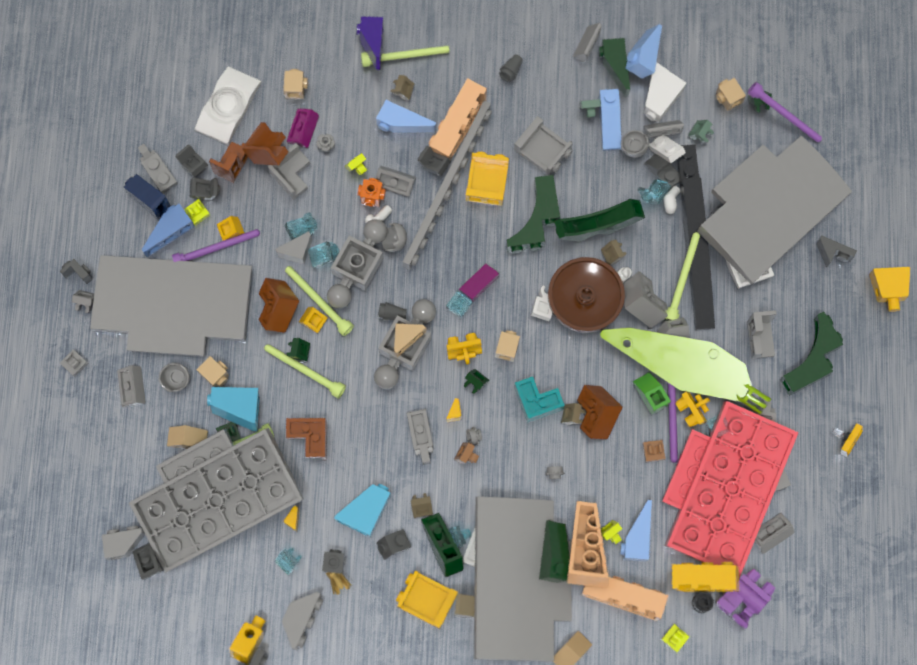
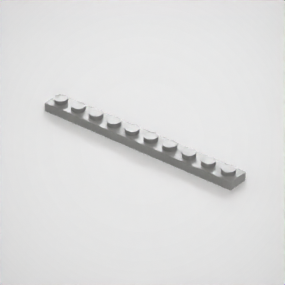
[403,101,492,270]

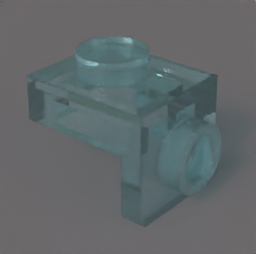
[637,179,671,204]
[284,212,317,240]

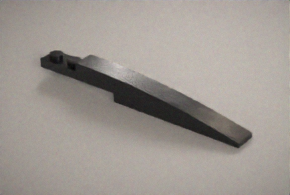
[677,145,715,330]

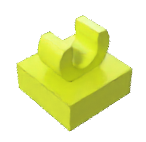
[345,153,367,175]
[184,199,210,226]
[600,520,622,544]
[661,624,690,653]

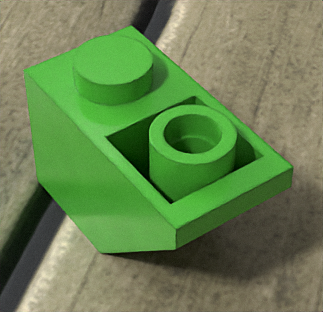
[632,373,671,415]

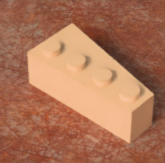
[428,78,487,161]
[567,501,609,588]
[581,576,669,621]

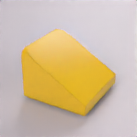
[216,216,244,241]
[299,307,328,333]
[446,398,461,422]
[283,506,299,532]

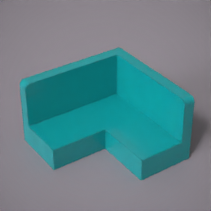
[514,376,565,423]

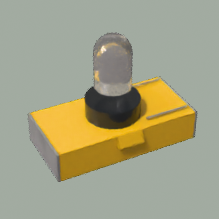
[832,423,863,457]

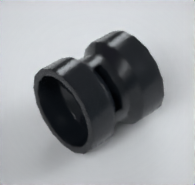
[691,592,714,614]

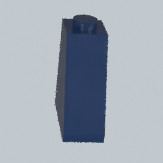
[124,174,171,221]

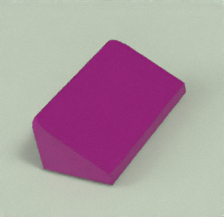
[286,108,319,148]
[459,263,499,302]

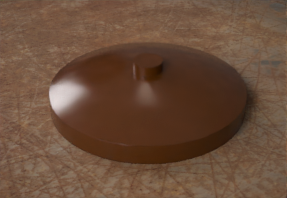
[548,257,625,333]

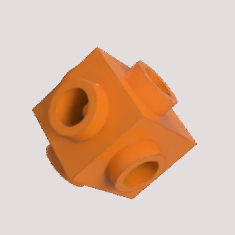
[358,178,386,207]

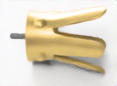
[326,572,352,595]

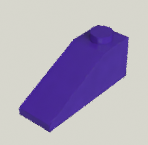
[357,16,383,70]

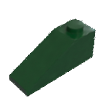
[598,38,630,97]
[421,513,463,578]
[539,520,570,583]

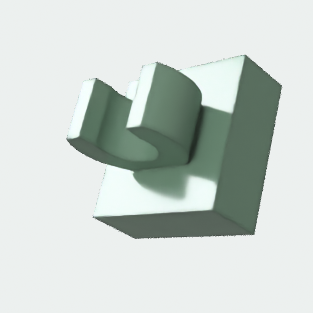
[579,99,601,117]
[688,120,714,143]

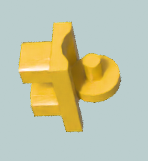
[446,333,482,365]
[675,391,710,427]

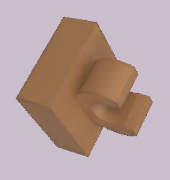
[643,440,665,463]
[454,442,479,463]

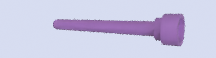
[747,82,822,142]
[172,229,260,262]
[666,381,678,463]

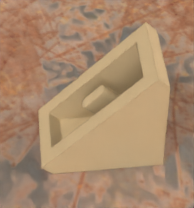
[394,324,426,358]
[167,425,208,449]
[552,631,593,665]

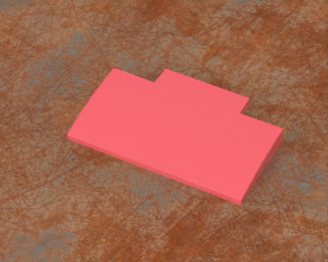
[661,401,799,578]

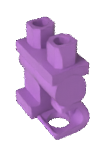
[716,569,775,630]

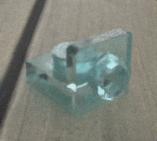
[308,241,340,268]

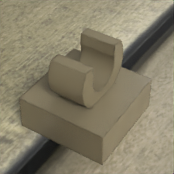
[390,75,414,100]
[601,240,627,265]
[561,403,586,425]
[411,493,433,518]

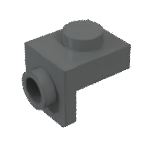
[175,144,208,178]
[417,146,451,176]
[189,178,220,201]
[60,259,93,284]
[376,529,411,560]
[322,549,346,574]
[237,648,268,665]

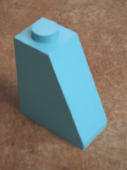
[207,387,260,431]
[334,484,391,538]

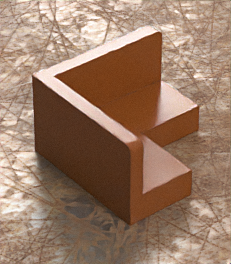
[242,122,289,166]
[209,142,248,183]
[259,278,299,333]
[577,385,623,439]
[286,418,327,460]

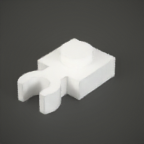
[531,286,552,321]

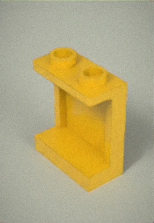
[465,151,509,206]
[396,570,458,629]

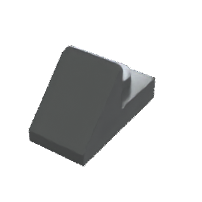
[644,154,680,191]
[816,235,857,267]
[132,543,163,580]

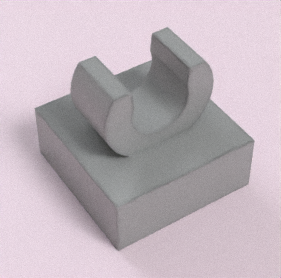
[72,290,94,313]
[60,349,88,377]

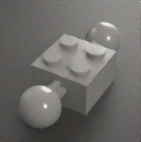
[327,219,388,309]
[374,299,436,389]

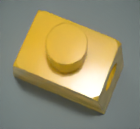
[869,267,910,312]
[229,615,266,665]

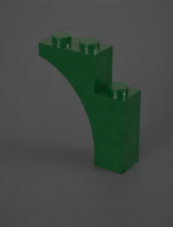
[506,175,560,254]
[554,199,645,242]
[780,311,843,396]

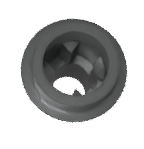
[499,54,523,82]
[378,302,407,321]

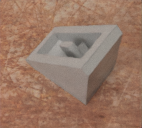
[275,232,312,264]

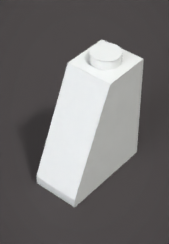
[643,62,686,123]

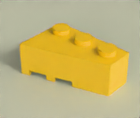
[672,562,739,592]

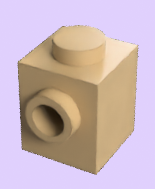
[284,69,308,99]
[716,78,746,111]
[495,330,520,362]
[197,356,229,387]

